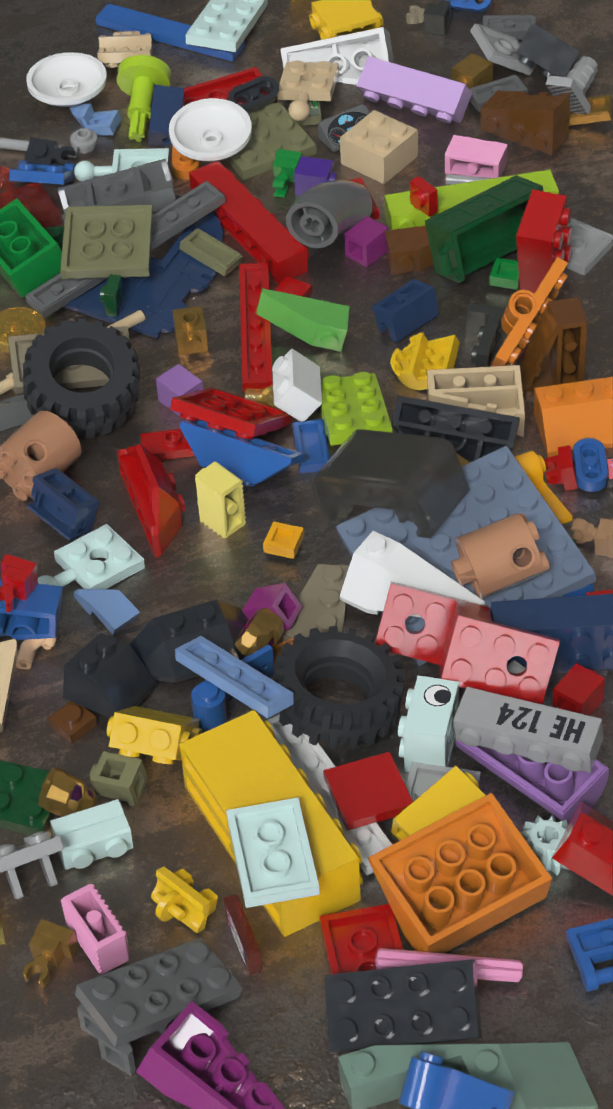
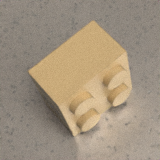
[340,110,418,184]

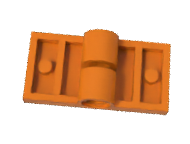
[491,257,568,367]

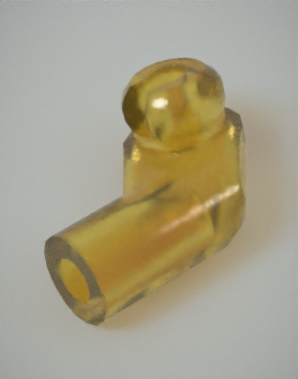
[245,385,277,407]

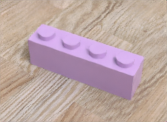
[357,56,472,124]

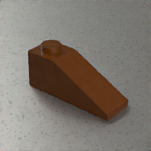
[385,226,433,275]

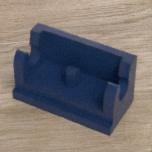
[148,85,184,146]
[371,279,439,342]

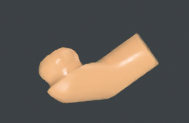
[16,637,57,670]

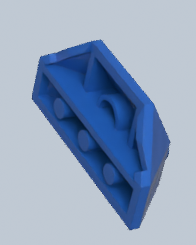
[179,419,304,487]

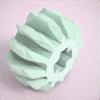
[520,814,569,876]

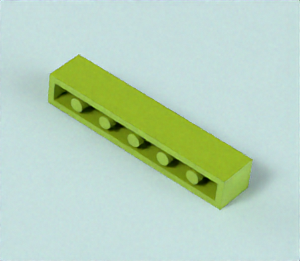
[384,170,559,230]

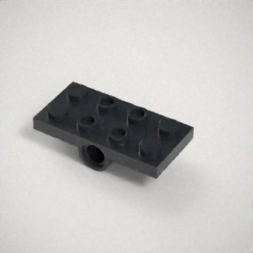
[324,959,482,1053]

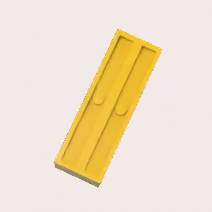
[180,710,363,938]

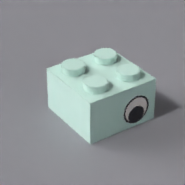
[398,675,459,773]

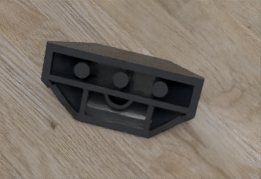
[391,395,520,463]
[130,599,249,683]

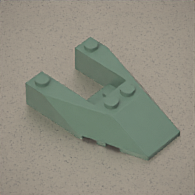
[338,1042,598,1109]

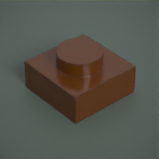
[48,701,97,744]

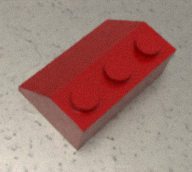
[552,801,613,896]

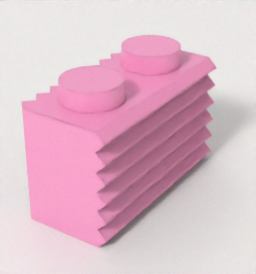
[445,135,508,178]
[61,884,130,974]

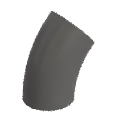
[286,180,372,248]

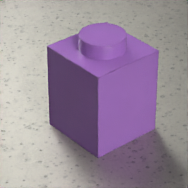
[156,364,203,417]

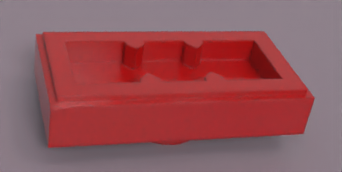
[140,429,195,461]

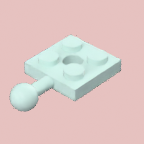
[74,148,170,182]
[38,524,145,589]

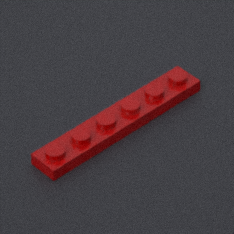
[239,263,273,392]

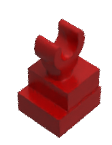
[0,554,38,613]

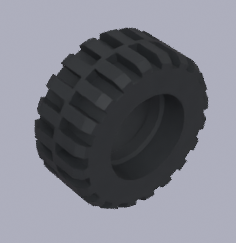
[23,318,140,439]

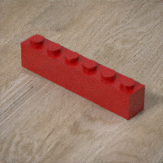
[189,160,309,285]

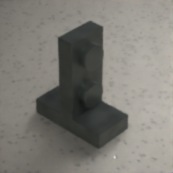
[466,303,508,367]

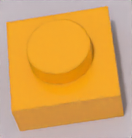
[263,521,304,559]

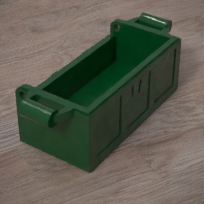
[425,175,544,283]

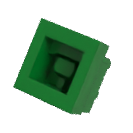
[272,148,303,198]

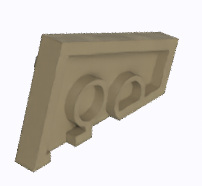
[276,564,350,645]

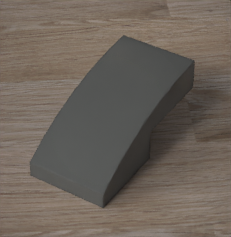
[77,1004,136,1076]

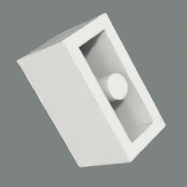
[272,349,322,422]

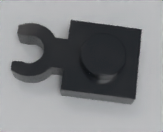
[24,137,76,166]

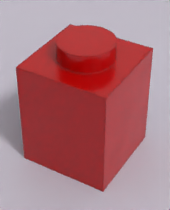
[552,663,605,716]

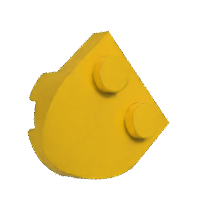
[390,332,460,390]

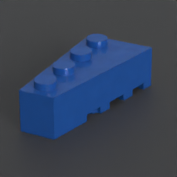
[0,579,63,640]

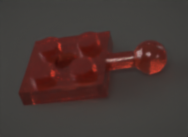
[0,166,62,228]

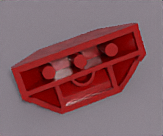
[117,444,186,558]

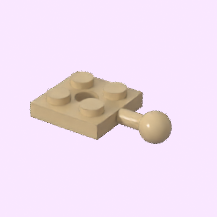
[278,60,339,121]

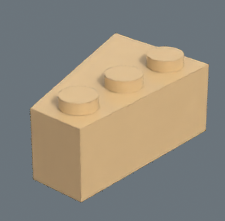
[427,365,525,437]

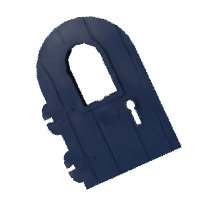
[63,195,223,339]

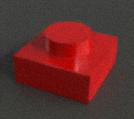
[410,176,438,217]

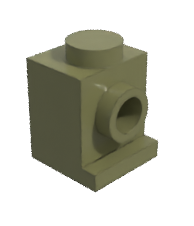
[90,751,148,807]

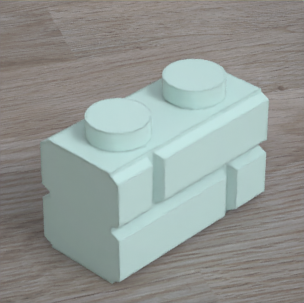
[50,799,133,870]

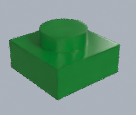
[489,258,519,290]

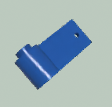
[191,644,274,733]
[399,1051,514,1109]

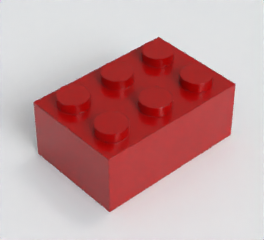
[516,189,573,293]

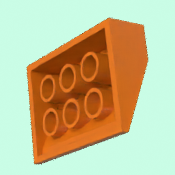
[368,793,552,953]

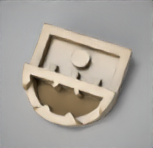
[97,31,152,67]

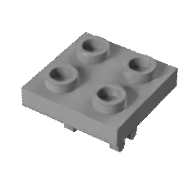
[0,831,64,899]

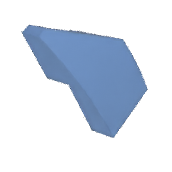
[69,103,122,135]
[73,589,140,635]

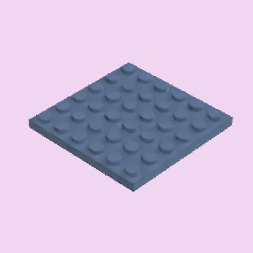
[336,446,597,667]

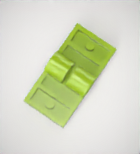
[320,372,393,446]

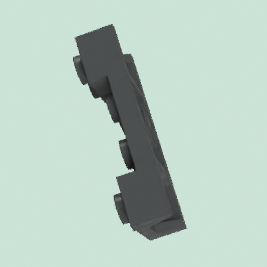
[58,158,176,224]

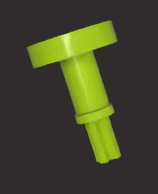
[117,55,172,142]

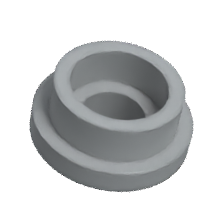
[70,128,98,153]

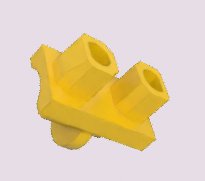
[151,866,218,933]

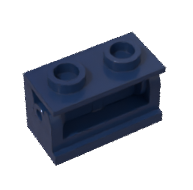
[26,468,99,541]

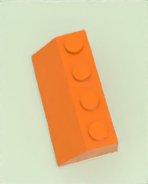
[534,377,613,457]

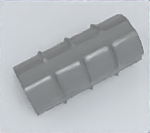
[566,56,598,96]

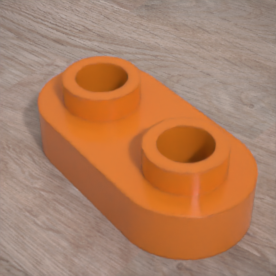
[172,145,200,180]

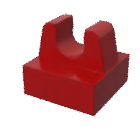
[544,445,578,491]

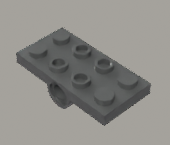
[75,937,243,1047]

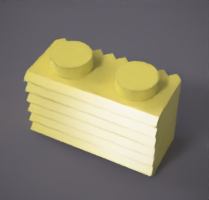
[195,462,247,538]

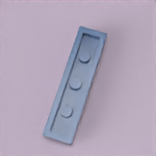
[175,636,294,718]

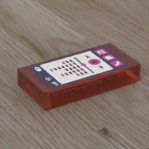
[223,894,262,976]

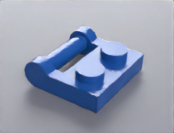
[9,160,76,184]
[566,918,613,992]

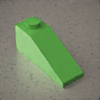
[256,288,350,351]

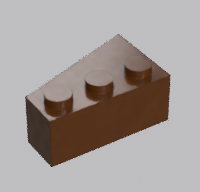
[481,90,570,155]
[520,297,587,398]

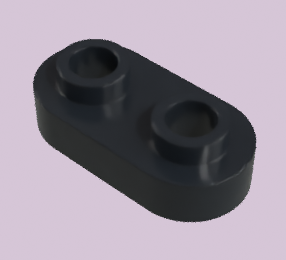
[228,76,279,114]

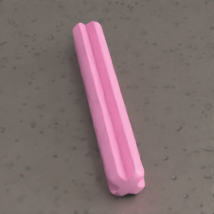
[375,948,523,982]

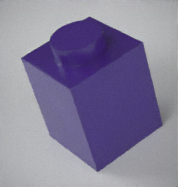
[294,156,338,196]

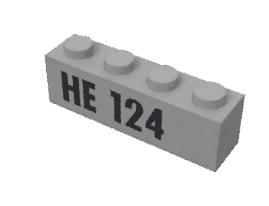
[453,687,603,773]

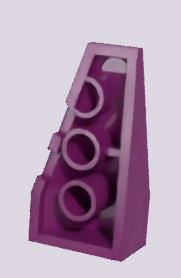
[136,1001,285,1109]

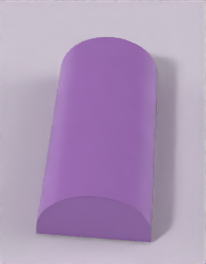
[455,739,609,825]

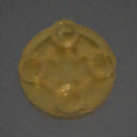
[0,307,46,354]

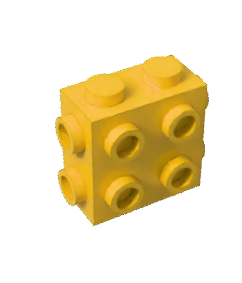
[309,0,383,40]
[107,706,202,764]

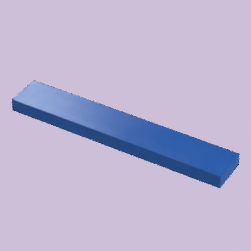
[95,3,245,62]

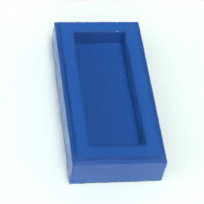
[292,419,331,473]

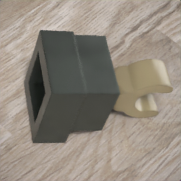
[406,0,452,36]

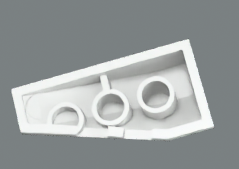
[281,27,394,85]
[340,531,486,618]

